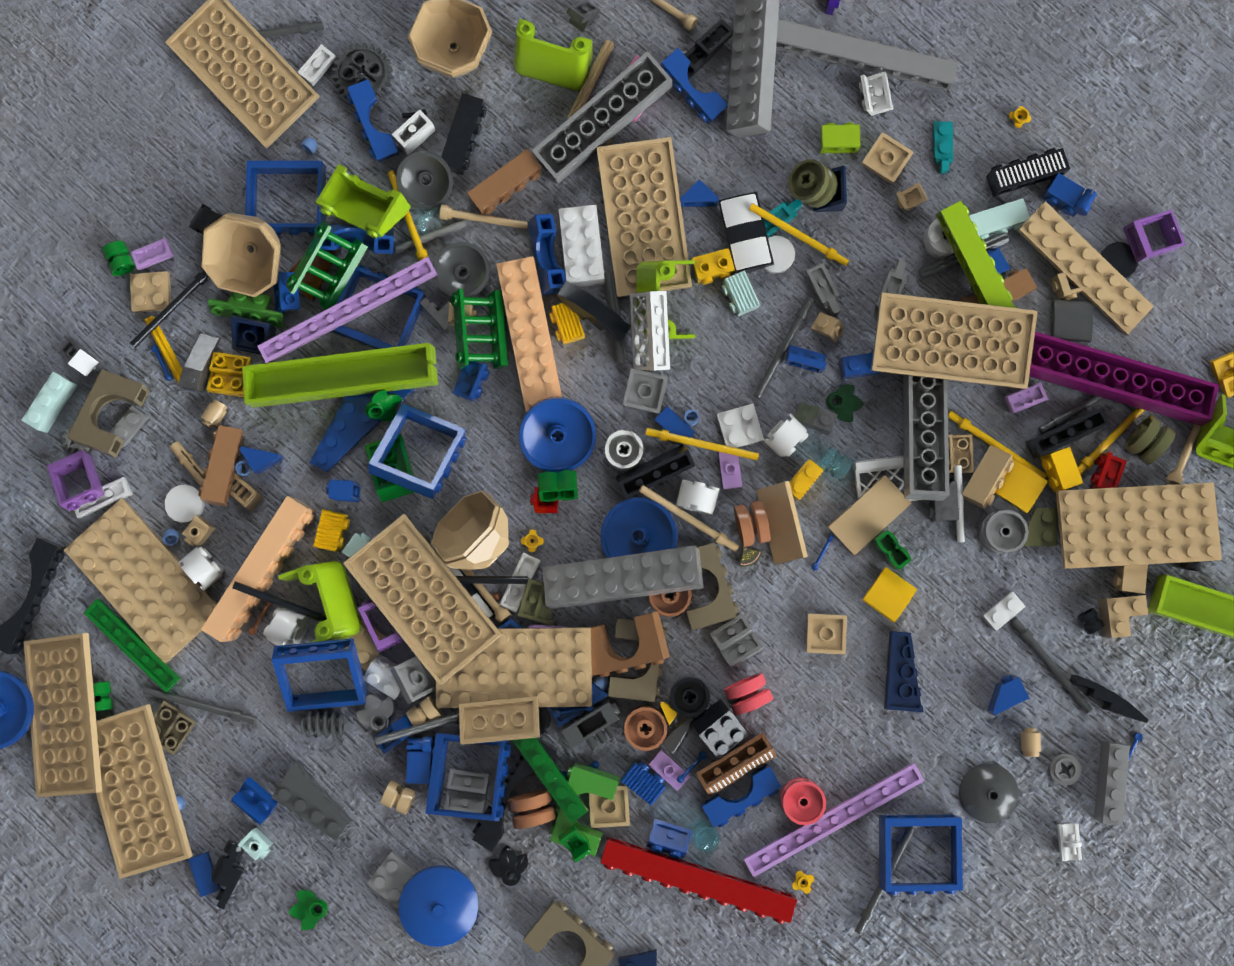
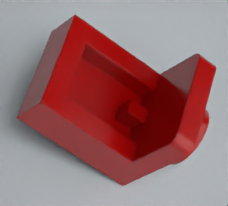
[530,487,559,513]

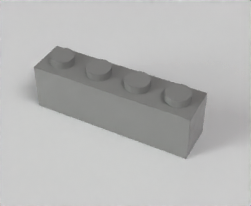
[1094,741,1130,826]

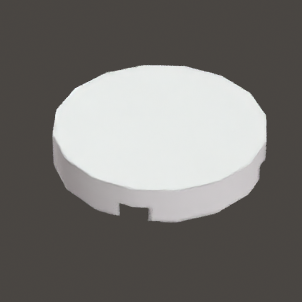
[763,236,795,274]
[165,485,205,523]

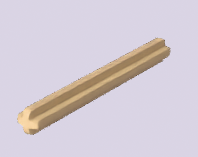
[567,40,614,120]

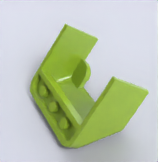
[636,260,696,339]
[1195,394,1234,469]
[278,561,362,643]

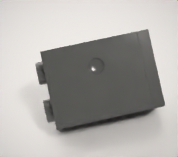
[561,699,620,750]

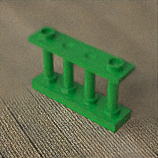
[286,220,368,310]
[451,289,508,369]

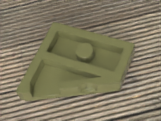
[1023,508,1057,546]
[517,578,554,625]

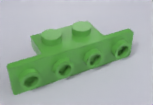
[208,292,285,328]

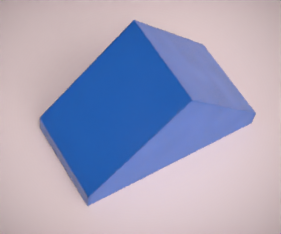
[680,179,718,207]
[240,446,283,474]

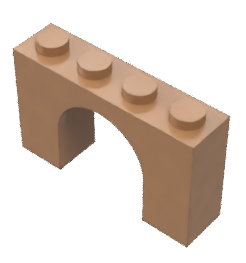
[591,611,670,678]

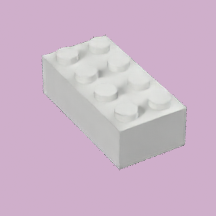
[559,205,605,287]

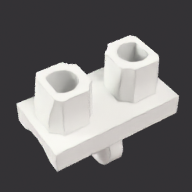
[1057,823,1082,861]

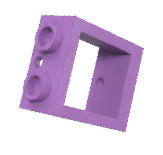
[1123,209,1186,263]
[47,450,104,511]
[358,600,404,653]

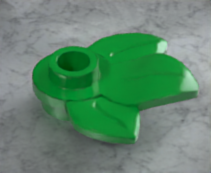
[365,389,402,421]
[289,890,328,930]

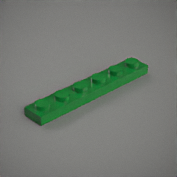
[84,599,182,693]
[513,738,589,823]

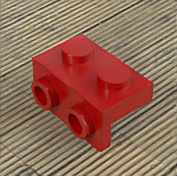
[1090,452,1127,489]

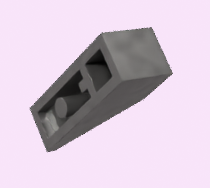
[178,334,220,393]

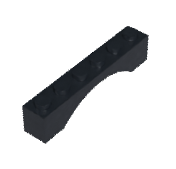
[0,538,66,654]
[472,737,557,852]

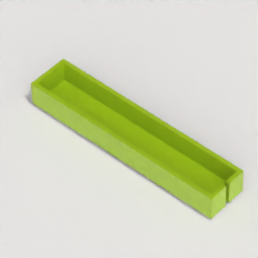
[242,343,438,408]
[1148,575,1234,640]

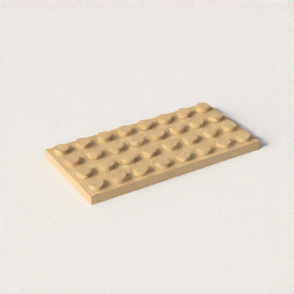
[165,0,320,148]
[596,137,692,298]
[871,292,1038,389]
[1056,482,1222,569]
[64,498,218,663]
[343,514,502,685]
[436,627,593,708]
[23,633,102,798]
[96,704,192,879]

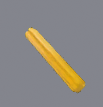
[144,316,183,383]

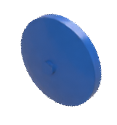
[519,397,596,473]
[600,497,678,558]
[0,671,34,749]
[399,865,478,947]

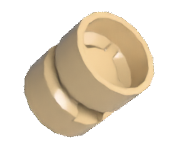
[406,696,443,726]
[380,780,417,815]

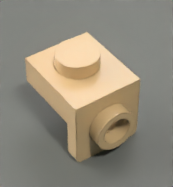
[896,182,929,211]
[1051,272,1082,301]
[811,312,844,343]

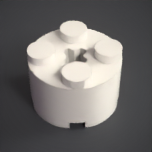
[923,219,955,259]
[764,414,809,457]
[605,430,643,471]
[676,479,719,515]
[178,547,225,591]
[263,607,309,646]

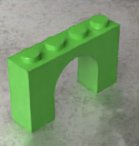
[549,762,621,856]

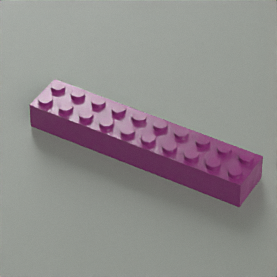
[1029,331,1219,426]

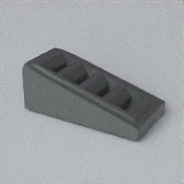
[663,717,695,755]

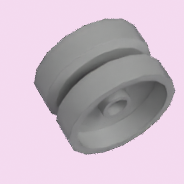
[978,510,1029,554]

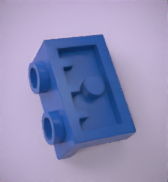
[273,272,300,315]
[785,345,827,374]
[453,361,490,402]
[231,777,279,825]
[646,819,692,859]

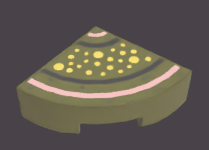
[739,547,762,567]

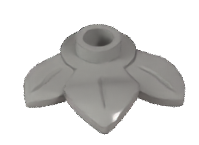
[356,694,394,732]

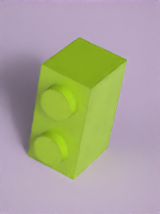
[819,122,861,154]

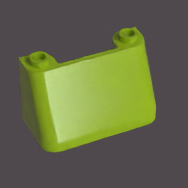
[513,18,593,91]
[315,164,411,239]

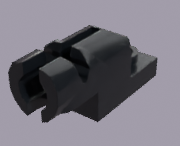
[212,840,244,909]

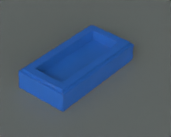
[654,406,695,445]
[188,851,221,897]

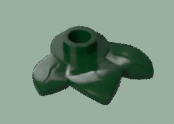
[826,384,864,422]

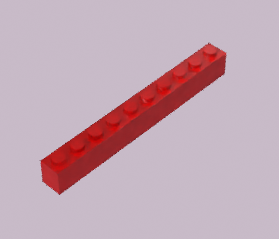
[600,837,797,924]

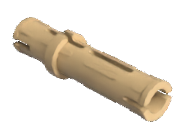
[169,441,205,486]

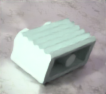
[721,270,760,317]

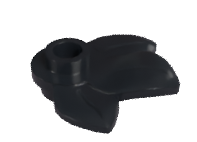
[489,845,528,886]

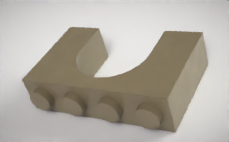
[67,369,150,458]
[686,543,739,630]
[608,618,667,702]
[523,899,615,966]

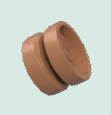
[734,500,771,547]
[649,590,692,617]
[624,705,667,751]
[508,789,556,829]

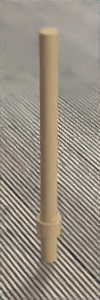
[639,485,739,552]

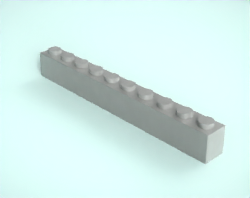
[776,19,958,91]

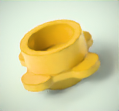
[1008,106,1031,128]
[521,529,544,553]
[792,871,814,894]

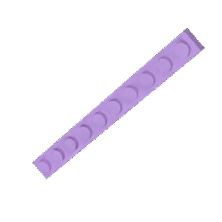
[257,257,438,363]
[743,763,924,877]

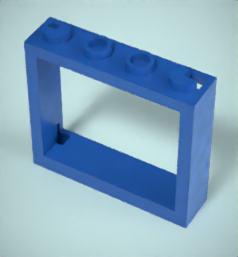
[245,161,326,235]
[332,265,426,349]
[369,403,467,499]
[271,638,367,712]
[425,733,511,821]
[879,815,963,895]

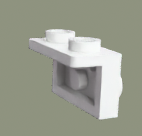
[859,72,893,116]
[364,654,401,700]

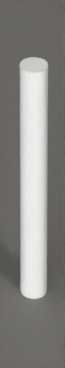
[954,465,965,542]

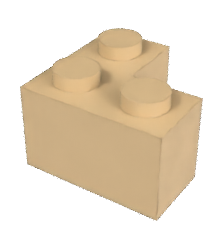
[1098,595,1148,638]

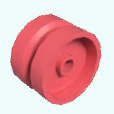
[723,673,774,716]
[780,777,826,825]

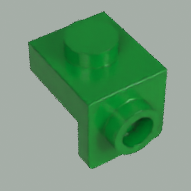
[558,825,591,863]

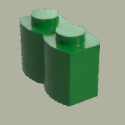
[538,470,578,502]
[872,530,911,570]

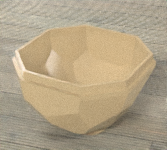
[408,0,492,78]
[201,213,281,297]
[431,490,509,569]

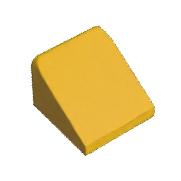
[660,701,678,725]

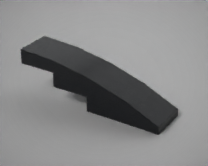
[684,19,733,80]
[556,281,631,342]
[1070,675,1148,723]

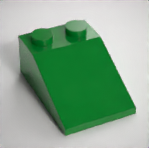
[365,434,415,503]

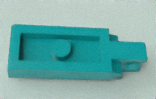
[932,121,954,174]
[764,199,803,237]

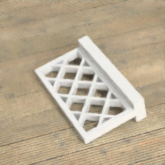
[630,291,670,371]
[852,455,918,501]

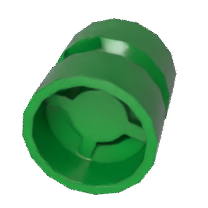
[101,241,136,276]
[93,681,113,711]

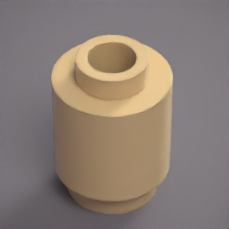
[200,399,227,429]
[1020,727,1041,757]

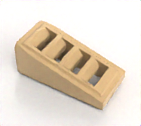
[230,473,264,511]

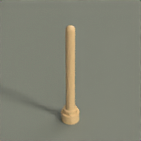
[650,0,698,31]
[440,204,528,229]
[1165,424,1201,485]
[461,569,511,624]

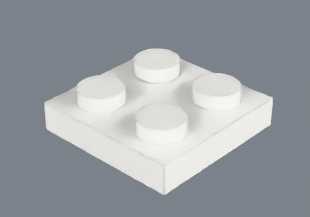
[716,404,764,448]

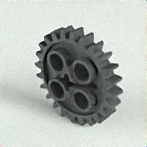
[331,43,393,99]

